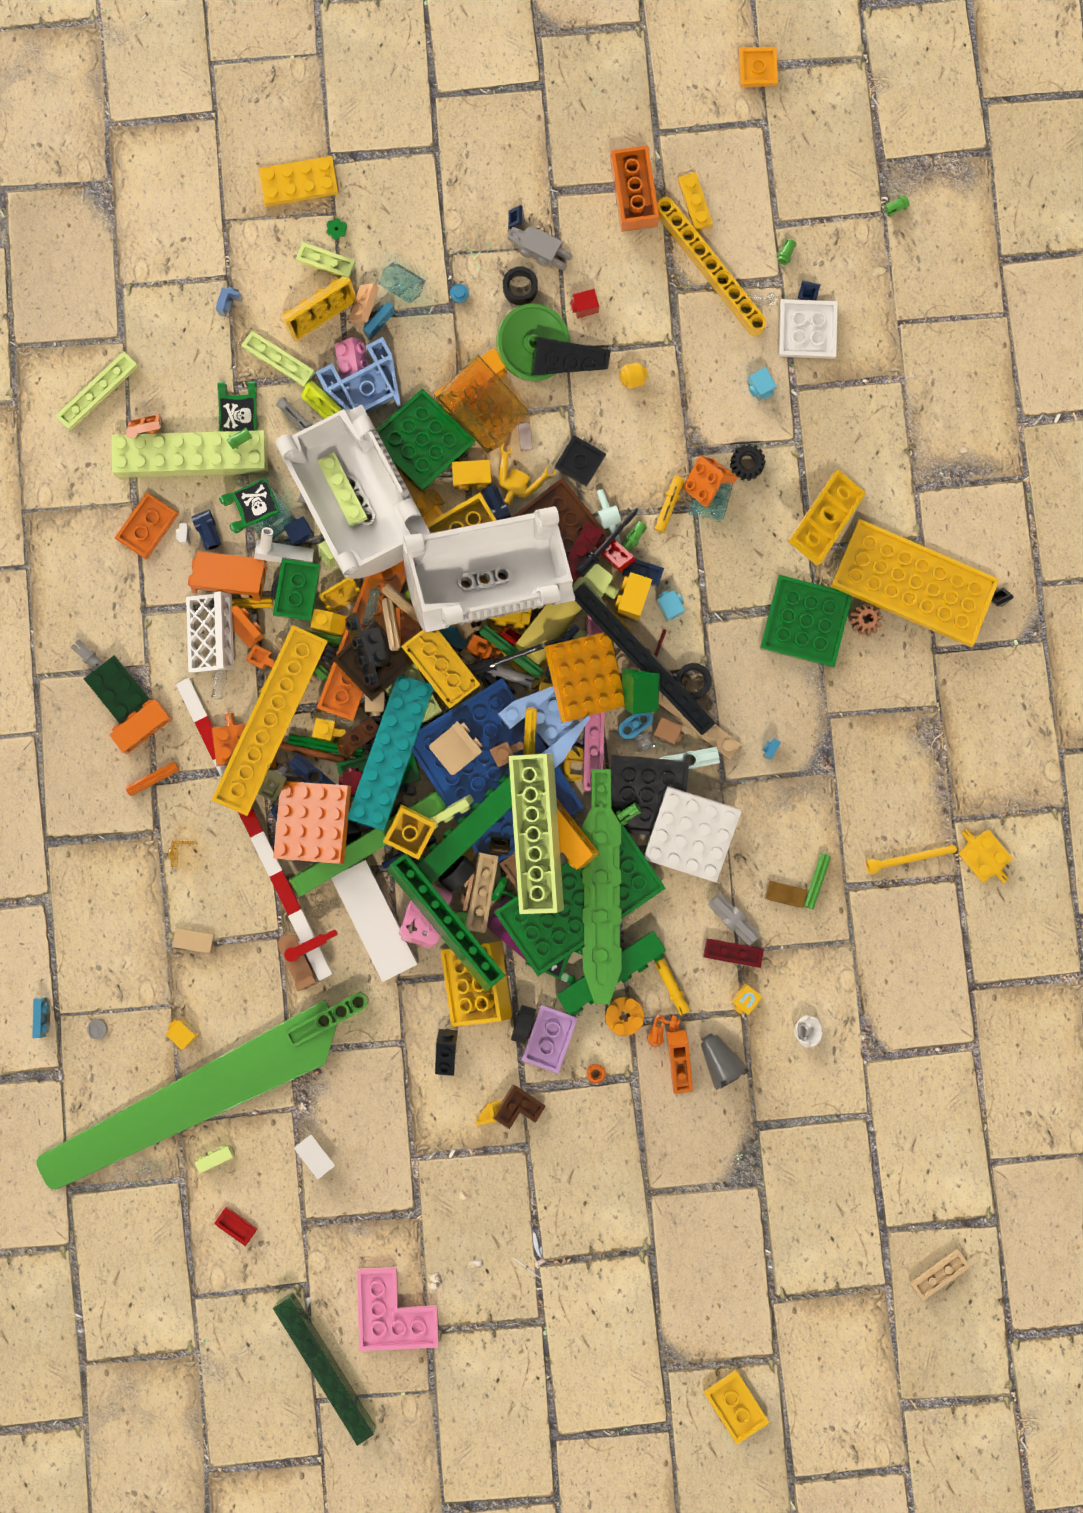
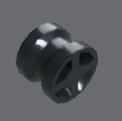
[320,645,338,665]

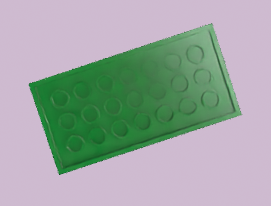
[494,824,666,976]

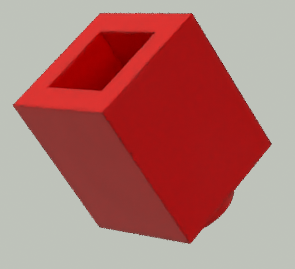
[570,289,599,319]

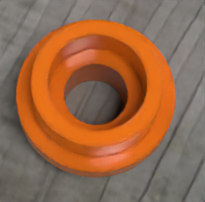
[586,1064,606,1084]

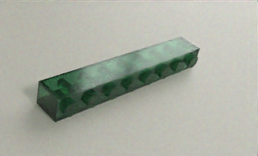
[273,1292,376,1446]

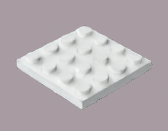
[644,786,742,883]

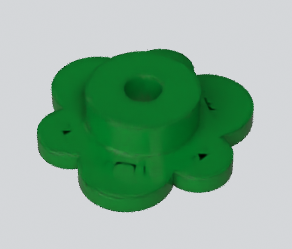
[326,218,347,240]

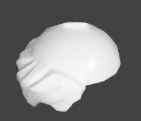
[794,1015,823,1048]

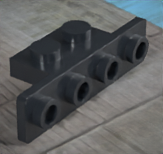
[345,612,391,691]

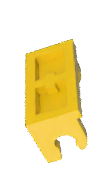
[318,578,360,613]

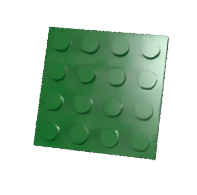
[376,388,476,492]
[760,575,852,668]

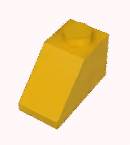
[310,609,347,636]

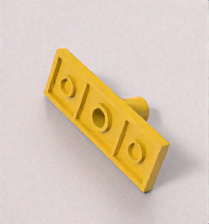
[788,469,866,566]

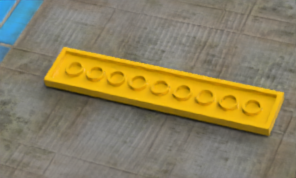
[211,625,328,816]

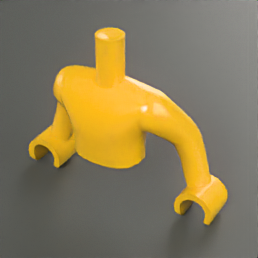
[499,443,556,505]

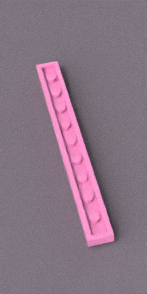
[583,601,607,791]

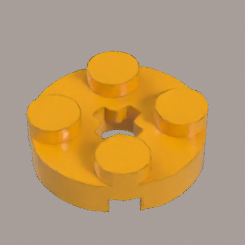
[605,996,644,1036]

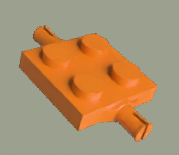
[212,713,246,766]

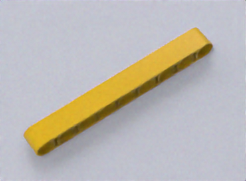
[657,197,766,337]

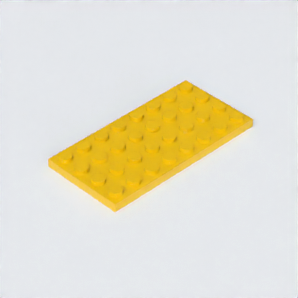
[830,519,999,648]

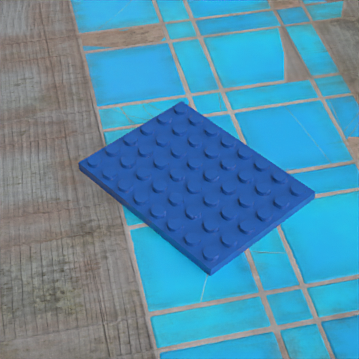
[413,678,584,862]

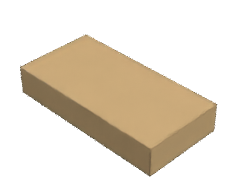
[172,928,215,954]

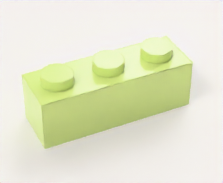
[194,1144,235,1174]

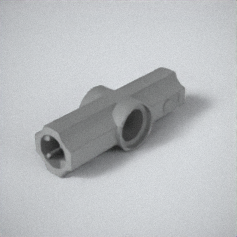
[708,893,761,946]

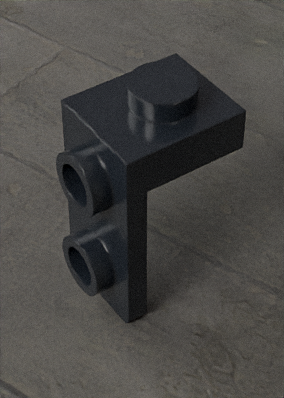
[435,1029,458,1076]

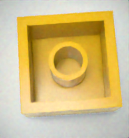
[615,572,652,622]
[383,804,437,860]

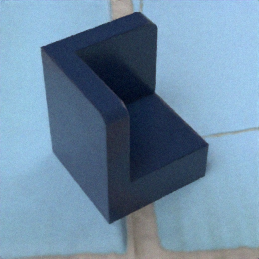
[284,516,315,546]

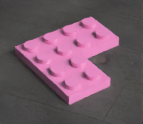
[357,1267,439,1351]

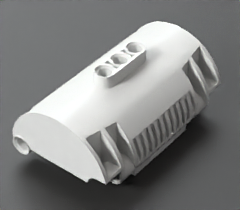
[275,404,431,579]
[402,506,575,632]

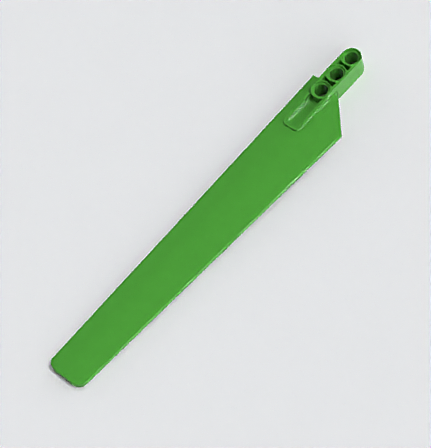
[36,992,369,1189]

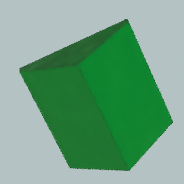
[622,669,660,715]

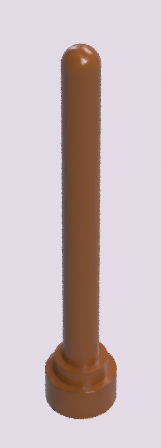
[279,742,346,763]

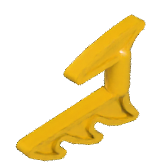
[563,747,605,782]

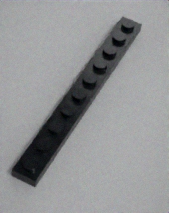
[573,582,717,735]

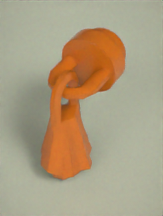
[647,1015,681,1048]

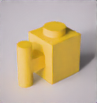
[312,718,347,742]

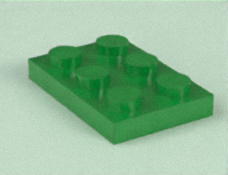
[273,558,321,622]

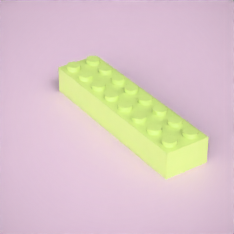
[112,430,268,478]
[509,753,564,914]

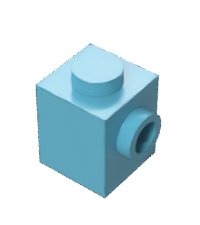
[747,367,777,401]
[656,590,685,622]

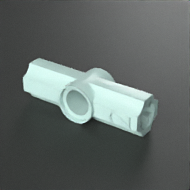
[660,747,720,769]

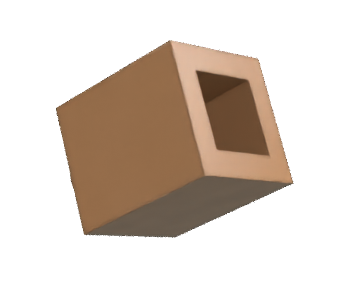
[653,717,684,745]

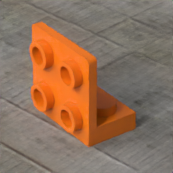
[682,455,738,507]

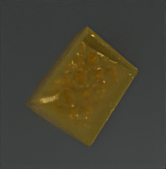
[436,354,529,453]

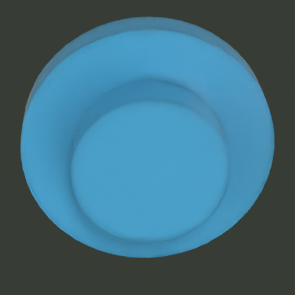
[450,284,469,303]

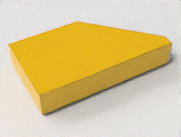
[475,1100,503,1126]

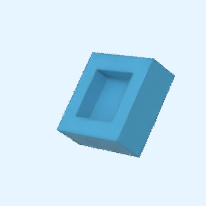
[762,738,781,760]

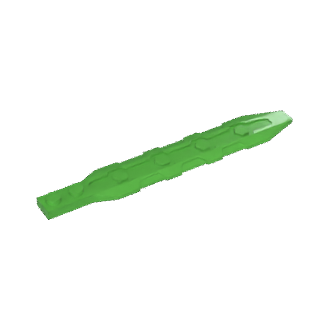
[582,769,622,1004]

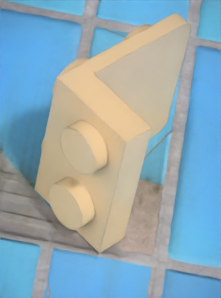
[429,721,483,775]

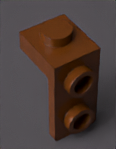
[337,717,379,759]

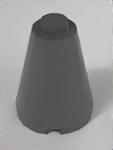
[701,1033,750,1091]

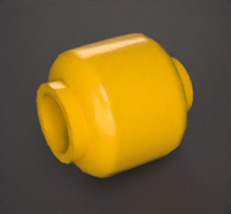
[619,362,648,389]

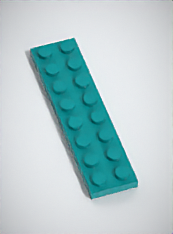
[347,675,434,832]

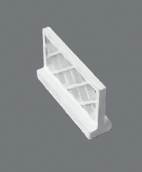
[186,591,234,673]

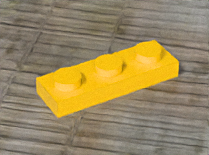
[678,172,713,231]

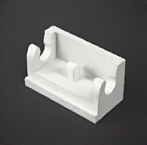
[294,1135,335,1179]

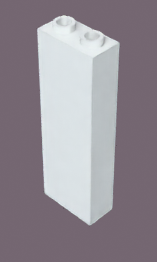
[331,860,419,982]

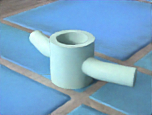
[597,489,622,545]

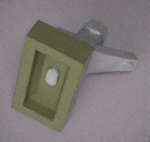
[258,762,301,802]

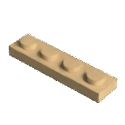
[466,853,499,933]

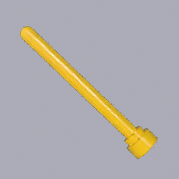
[866,845,957,875]

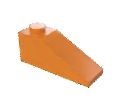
[666,1030,693,1094]

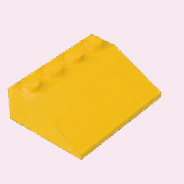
[280,276,356,342]
[440,941,513,1027]

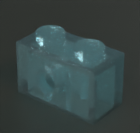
[378,261,426,304]

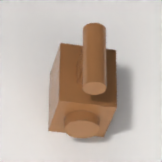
[490,742,524,767]

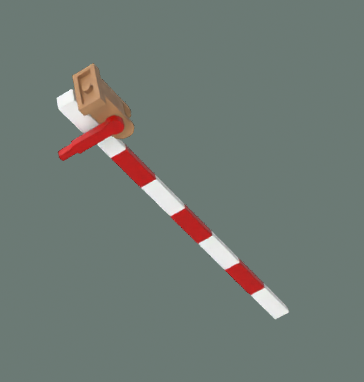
[176,678,338,991]

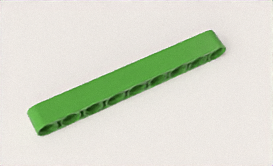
[289,791,447,897]

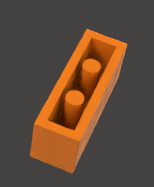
[109,699,173,754]

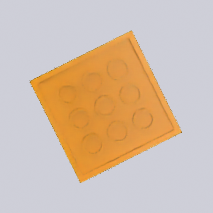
[544,632,625,723]

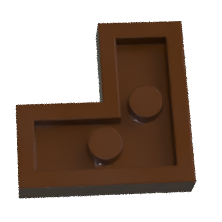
[492,1085,546,1129]

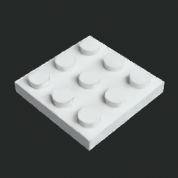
[779,299,838,359]

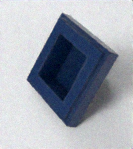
[508,205,525,230]
[798,281,821,301]

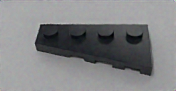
[531,337,611,376]

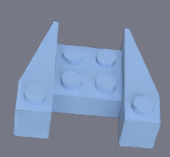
[316,337,401,413]
[498,686,590,769]

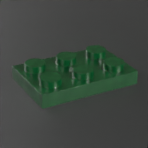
[83,655,151,723]

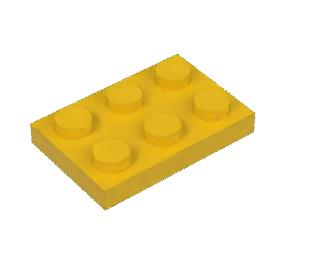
[703,1370,770,1445]

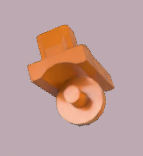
[465,633,502,660]

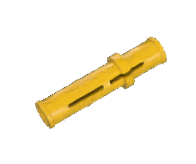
[654,476,685,533]
[654,958,691,1016]

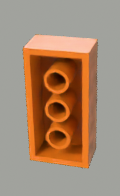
[610,145,659,232]

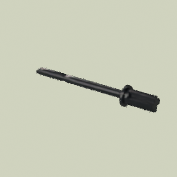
[575,508,638,577]
[470,636,565,676]

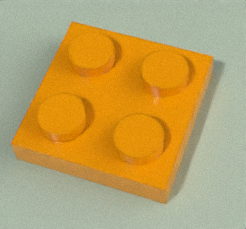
[739,47,778,87]

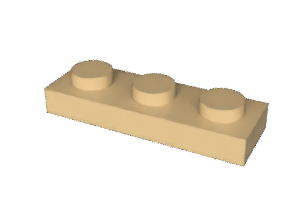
[910,1249,970,1301]

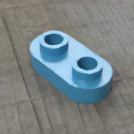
[618,712,653,740]

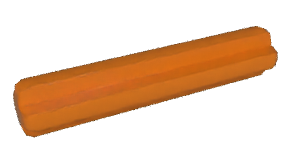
[125,762,180,796]

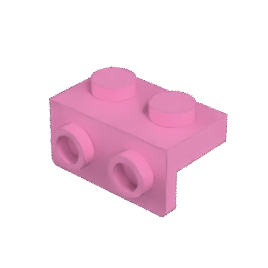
[334,337,369,380]

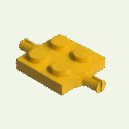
[957,828,1013,884]

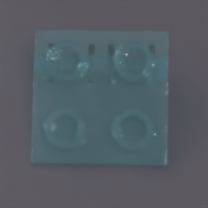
[689,482,733,522]

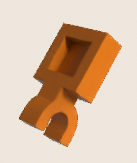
[246,644,275,670]

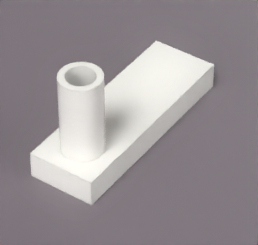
[254,527,314,563]

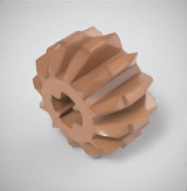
[850,604,883,636]

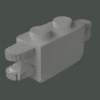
[508,226,573,270]

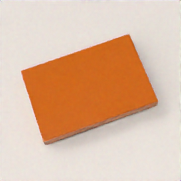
[115,492,179,560]

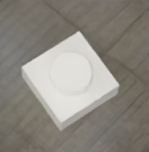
[176,523,191,546]

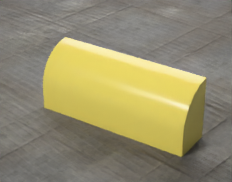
[514,601,582,666]

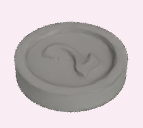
[87,1019,107,1039]

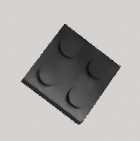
[554,435,606,487]

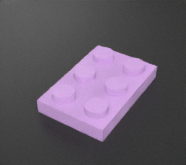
[522,1004,578,1073]

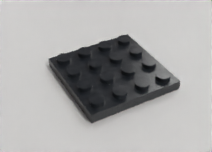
[611,755,689,835]

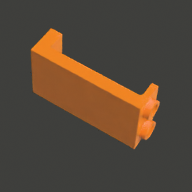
[188,551,267,602]

